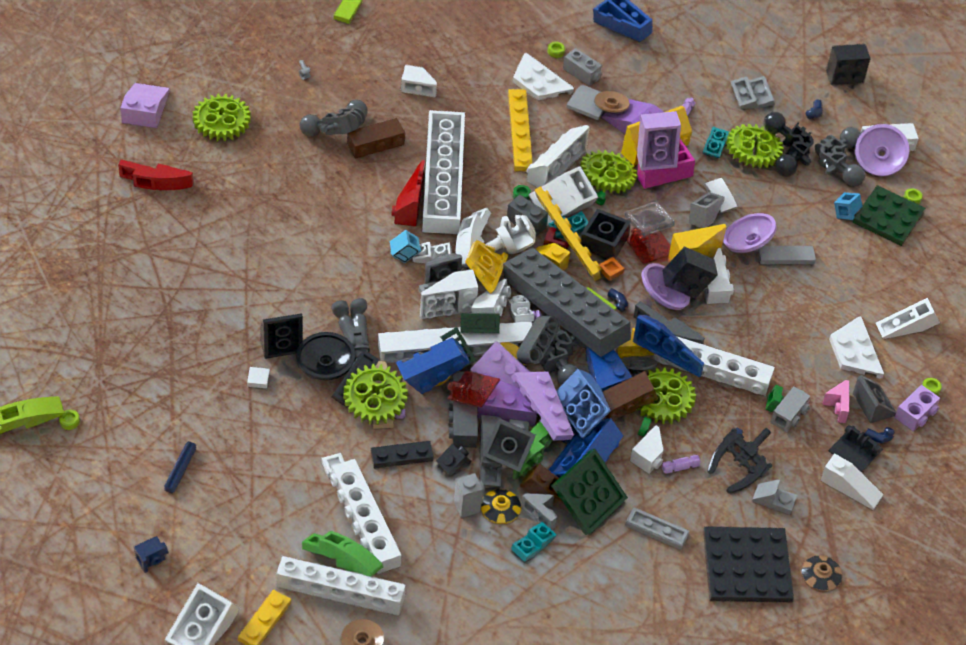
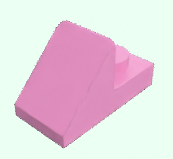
[823,380,849,423]

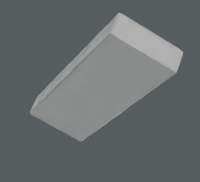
[758,246,816,264]
[625,507,690,550]

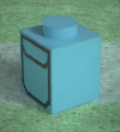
[390,230,421,263]

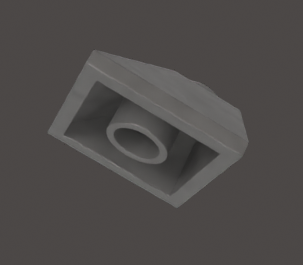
[424,253,462,284]

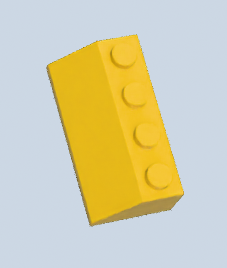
[621,105,692,166]

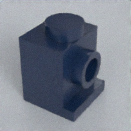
[134,536,169,573]

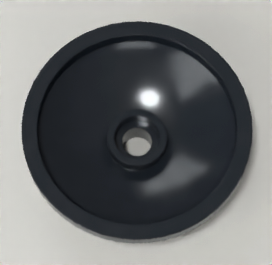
[296,332,355,380]

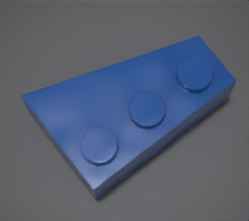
[593,0,653,42]
[396,337,470,394]
[585,346,632,392]

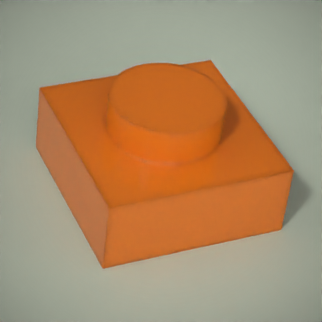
[599,257,625,281]

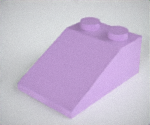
[121,83,170,128]

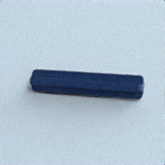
[164,441,196,493]

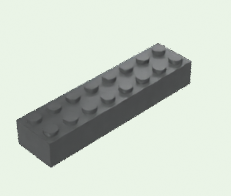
[503,247,631,357]

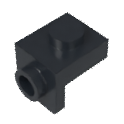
[436,443,471,476]

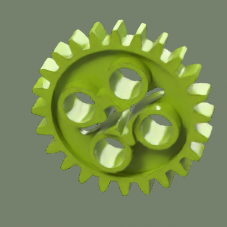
[192,94,251,141]
[726,123,784,168]
[580,150,638,194]
[343,364,408,425]
[636,367,696,425]

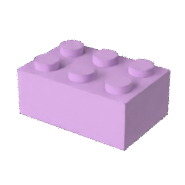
[637,111,681,171]

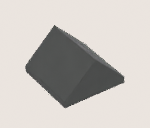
[853,375,896,423]
[483,418,536,472]

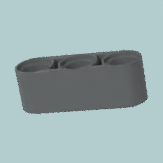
[517,316,560,364]

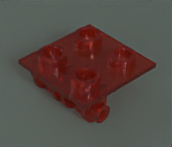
[627,227,671,265]
[447,371,500,408]

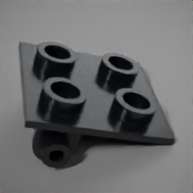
[828,425,883,472]

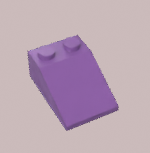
[602,99,664,134]

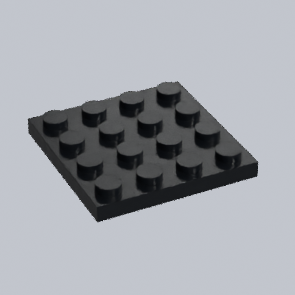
[703,526,794,603]

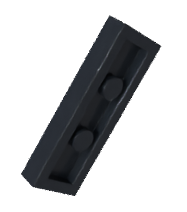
[331,349,379,408]
[371,441,434,469]

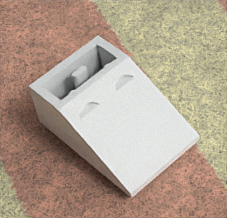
[529,166,598,226]
[420,270,478,319]

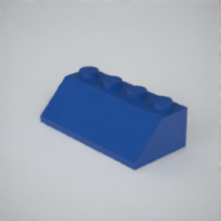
[548,418,624,478]

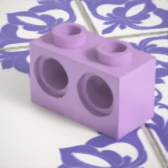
[895,385,940,431]

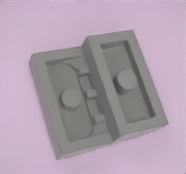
[731,76,775,109]
[566,85,605,120]

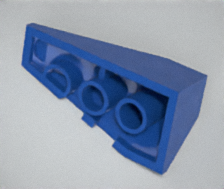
[633,315,704,377]

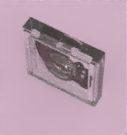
[624,201,675,237]

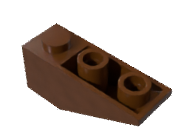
[520,463,570,513]

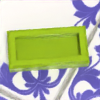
[334,0,362,24]

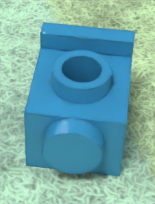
[834,192,863,220]

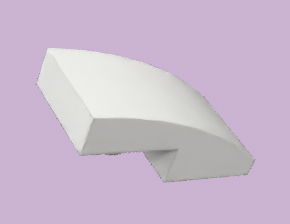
[704,178,737,214]
[413,242,452,263]
[507,295,534,323]

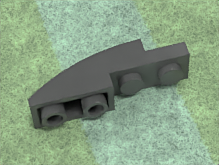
[633,301,705,344]
[479,415,503,489]

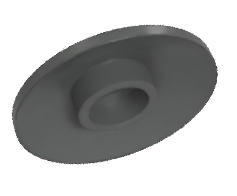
[621,356,658,375]

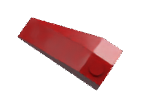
[391,160,425,226]

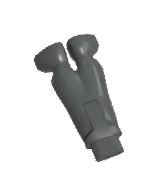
[331,298,370,360]

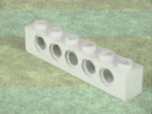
[655,337,774,396]
[330,459,401,574]
[276,556,405,616]

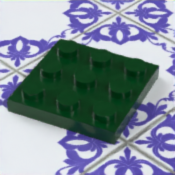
[853,185,926,246]
[552,449,628,535]

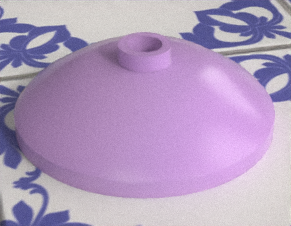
[855,124,909,176]
[723,213,777,253]
[642,263,690,310]

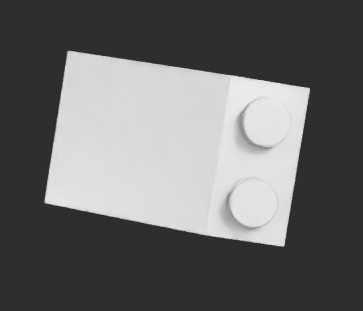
[165,583,241,645]

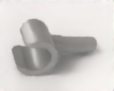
[299,60,311,80]

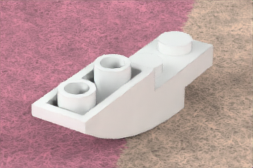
[456,208,491,268]

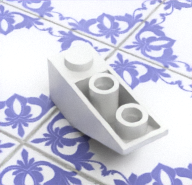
[704,248,734,304]
[471,279,511,316]

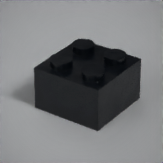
[826,44,871,85]
[581,209,631,259]
[662,246,718,299]

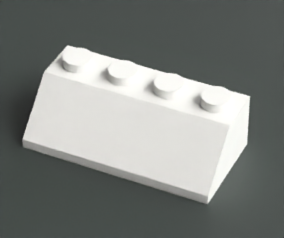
[527,125,590,188]

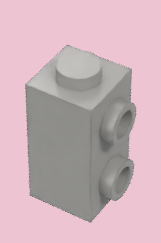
[563,48,602,86]
[771,386,810,432]
[454,473,484,518]

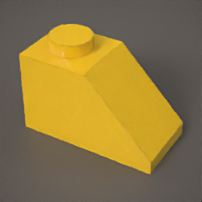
[536,243,570,271]

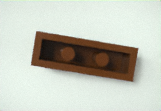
[347,118,405,158]
[603,371,658,422]

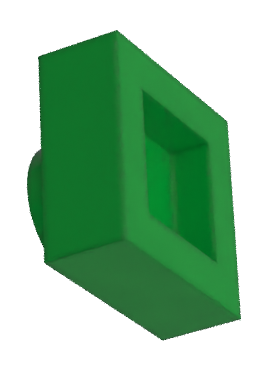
[765,385,784,412]

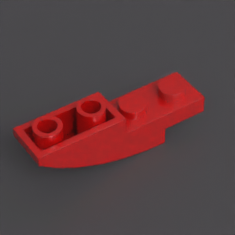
[118,159,194,191]

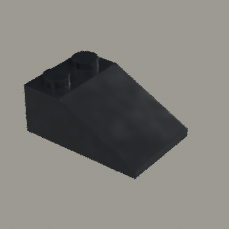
[260,313,303,359]

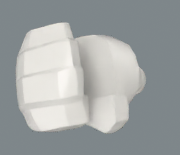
[486,215,536,254]

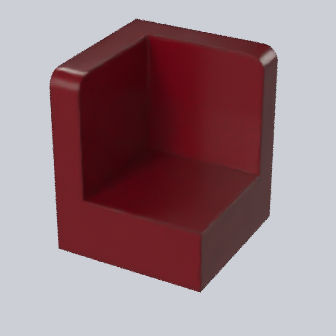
[544,227,569,250]

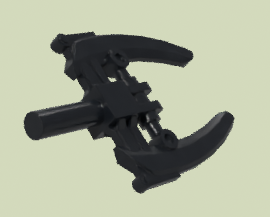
[707,428,772,493]

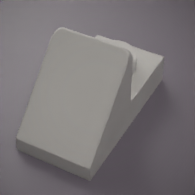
[752,480,797,515]
[521,493,557,531]

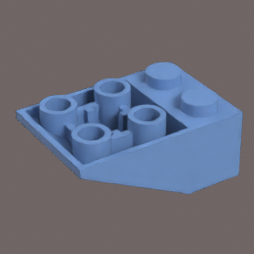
[556,369,611,438]

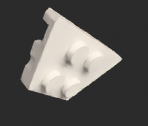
[513,53,574,101]
[829,317,884,379]

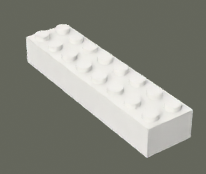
[422,110,465,234]

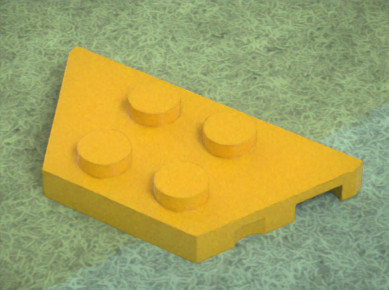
[465,240,508,294]

